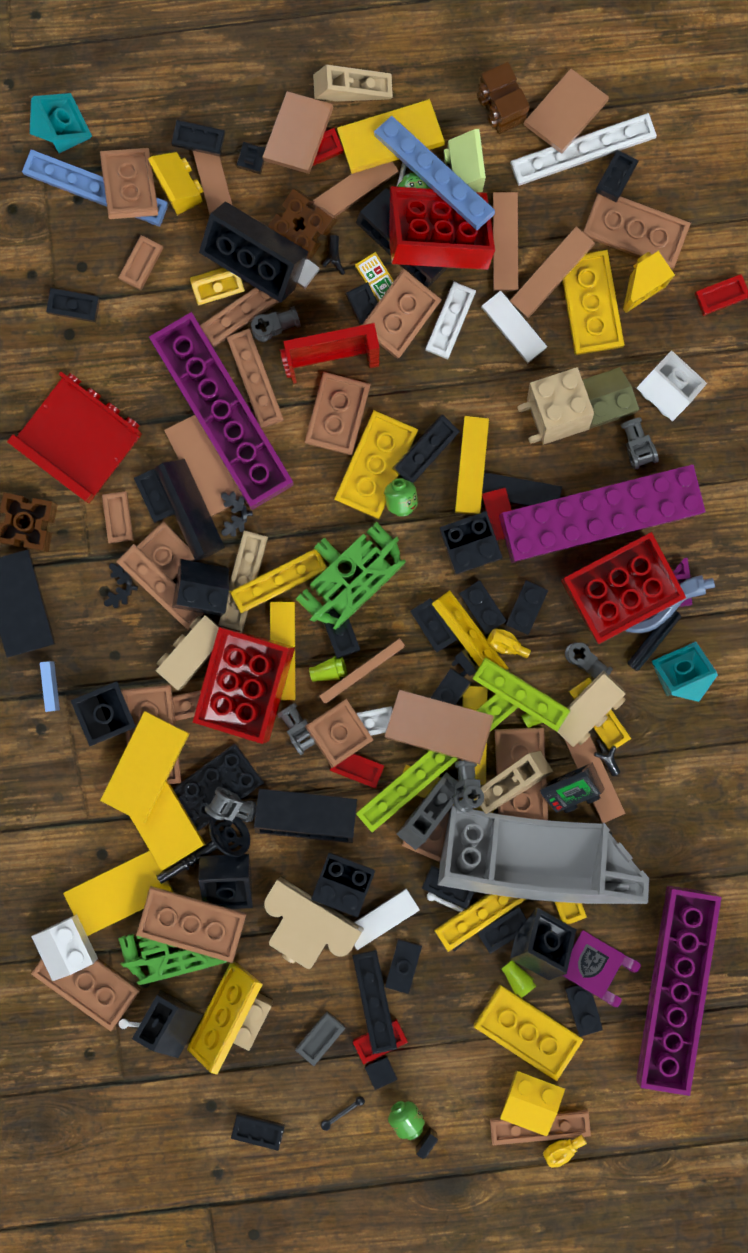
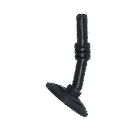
[156,817,250,884]

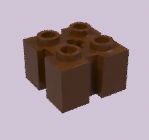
[477,62,529,134]
[268,189,338,260]
[0,493,58,553]

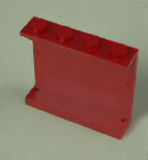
[7,372,142,504]

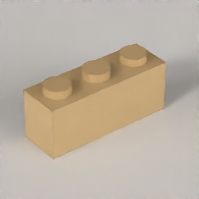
[156,615,219,690]
[558,670,626,747]

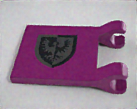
[562,930,641,1007]

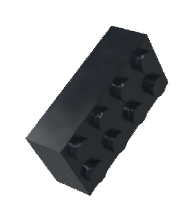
[199,201,308,303]

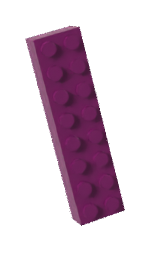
[149,312,294,510]
[499,465,706,563]
[636,885,722,1096]

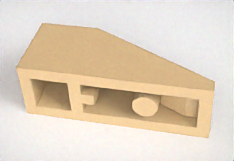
[313,65,393,101]
[476,751,553,814]

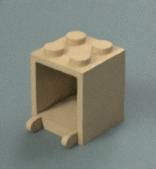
[517,367,594,445]

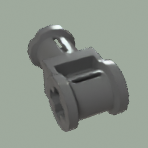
[251,306,301,342]
[621,417,659,470]
[565,643,613,679]
[277,703,316,755]
[453,760,484,813]
[205,787,257,822]

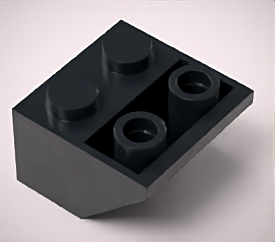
[439,511,503,576]
[311,852,376,917]
[132,990,203,1058]

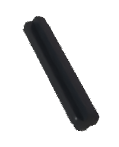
[628,611,681,671]

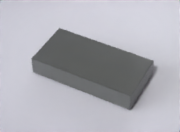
[295,1011,346,1066]

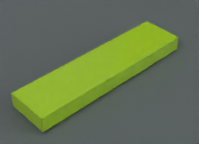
[472,657,571,732]

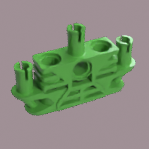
[295,522,406,630]
[118,934,227,985]

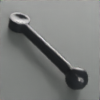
[321,1096,365,1131]

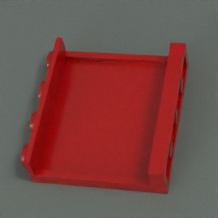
[280,323,380,384]

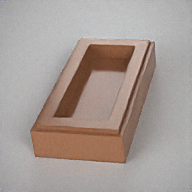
[119,235,163,291]
[102,491,134,544]

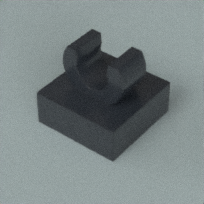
[237,142,266,175]
[451,649,479,677]

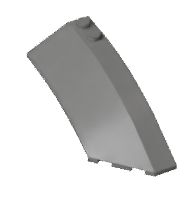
[438,806,649,904]

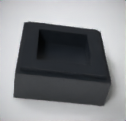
[365,1055,398,1090]
[415,1128,438,1159]

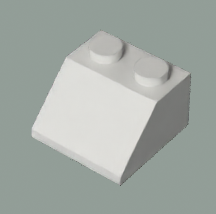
[637,350,707,421]
[31,914,98,981]

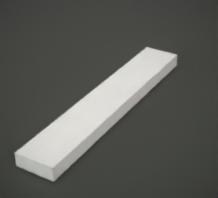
[510,113,657,186]

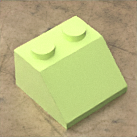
[444,129,486,192]

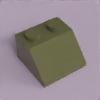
[582,367,639,429]

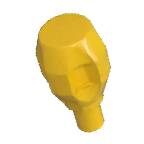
[487,629,531,658]
[543,1135,587,1168]

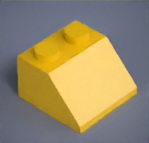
[148,152,204,215]
[623,250,675,313]
[500,1071,565,1136]

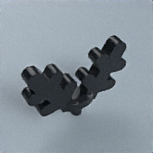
[221,491,253,537]
[104,563,138,609]

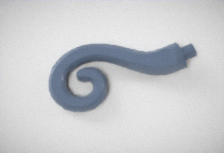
[625,575,715,633]

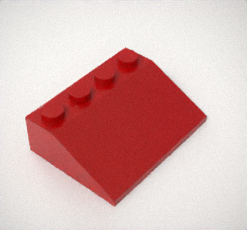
[390,186,495,270]
[561,532,686,644]
[192,627,295,744]

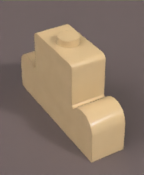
[264,877,364,969]

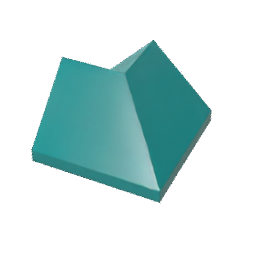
[30,93,92,153]
[651,642,718,702]

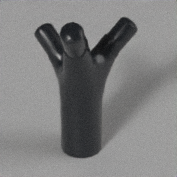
[322,235,346,275]
[594,738,620,776]

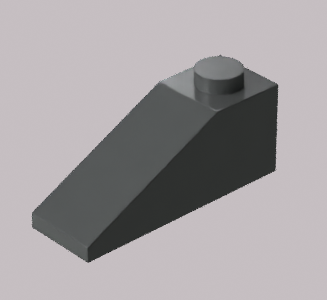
[396,772,458,850]

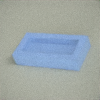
[40,661,60,712]

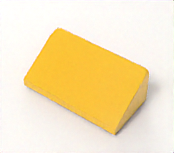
[190,268,245,306]

